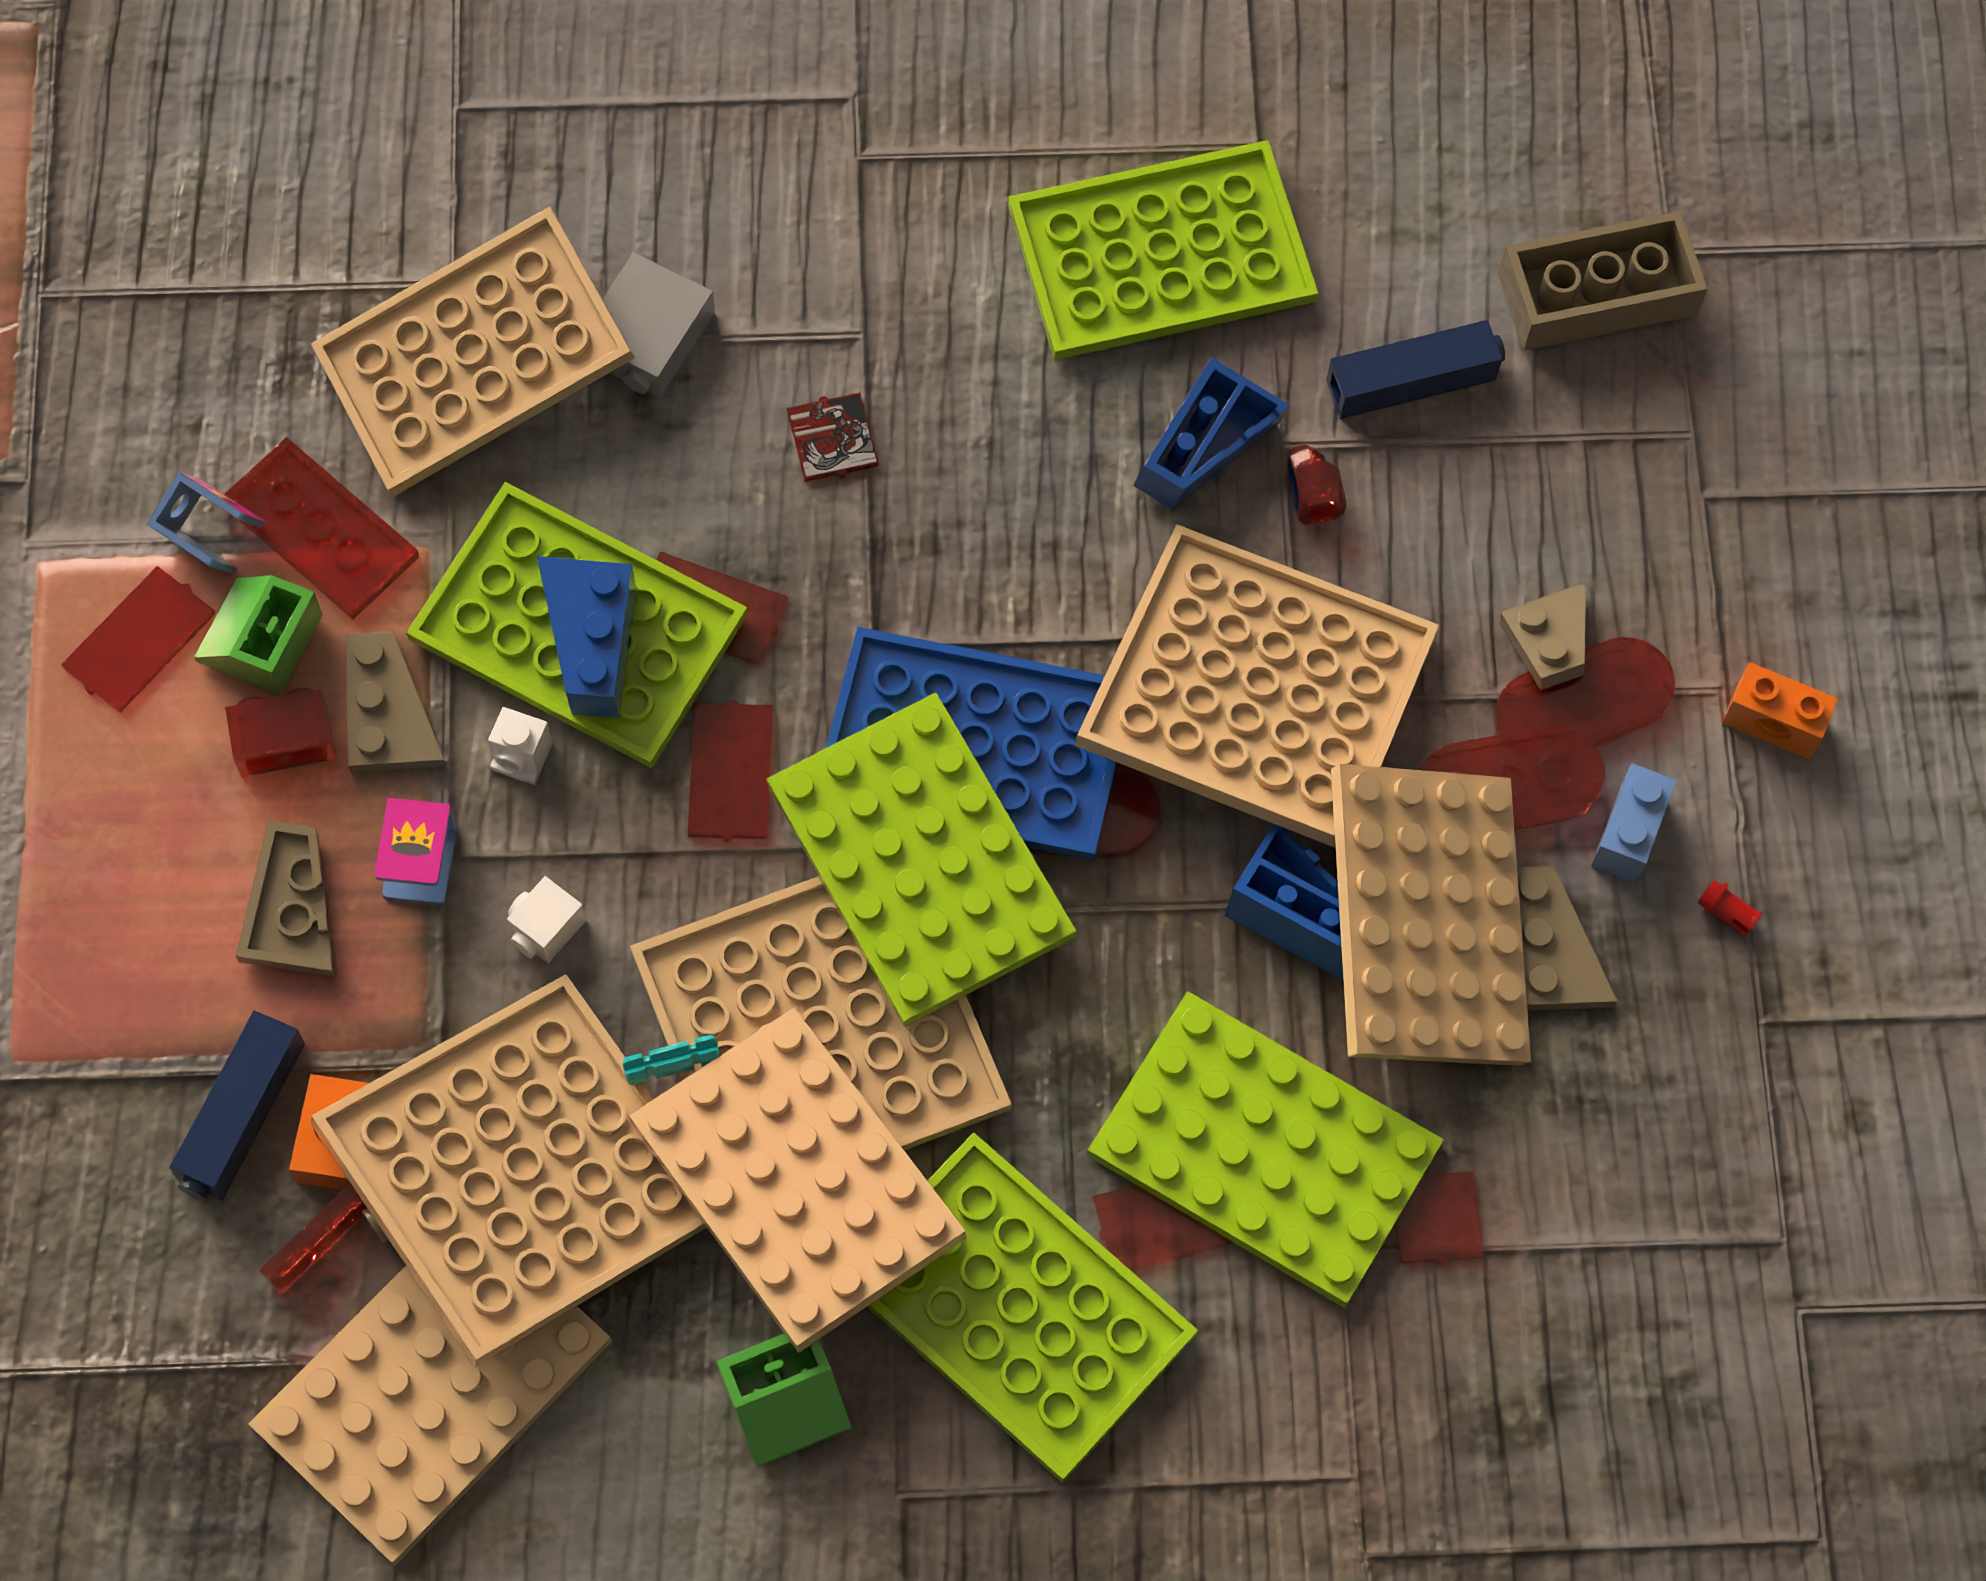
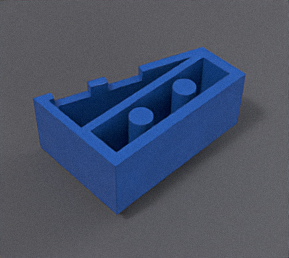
[1133,357,1290,510]
[537,556,637,718]
[1224,824,1343,980]

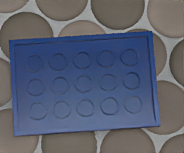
[825,627,1118,861]

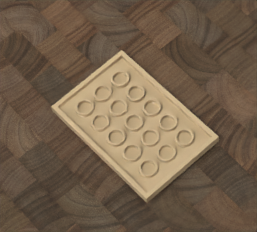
[311,206,635,497]
[1331,764,1531,1066]
[629,1008,967,1353]
[248,1266,612,1566]

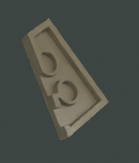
[346,632,446,773]
[1517,866,1617,1011]

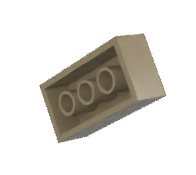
[1498,211,1707,351]

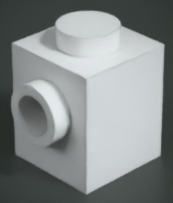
[507,876,586,964]

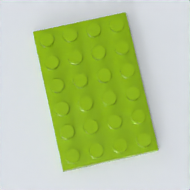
[1008,140,1318,361]
[406,482,748,769]
[766,692,1076,1027]
[1087,991,1444,1308]
[867,1132,1198,1483]

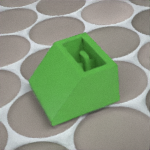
[194,575,323,695]
[716,1334,852,1468]

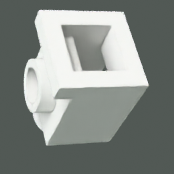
[488,707,553,785]

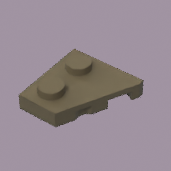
[1500,583,1586,690]

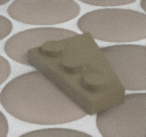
[236,821,335,977]

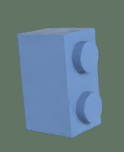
[1591,763,1677,883]

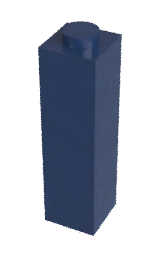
[1326,320,1505,419]
[169,1010,305,1201]

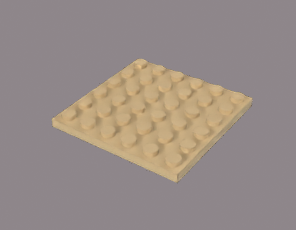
[1075,524,1439,848]
[630,876,1012,1151]
[311,974,707,1367]

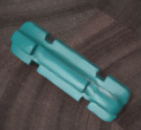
[622,1035,721,1085]

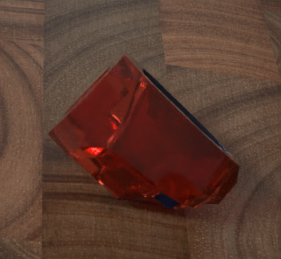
[1287,444,1347,525]

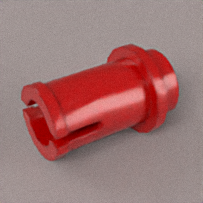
[1697,880,1763,938]

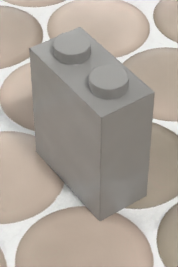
[603,252,715,398]

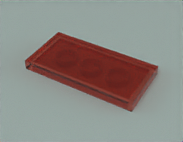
[224,437,420,620]

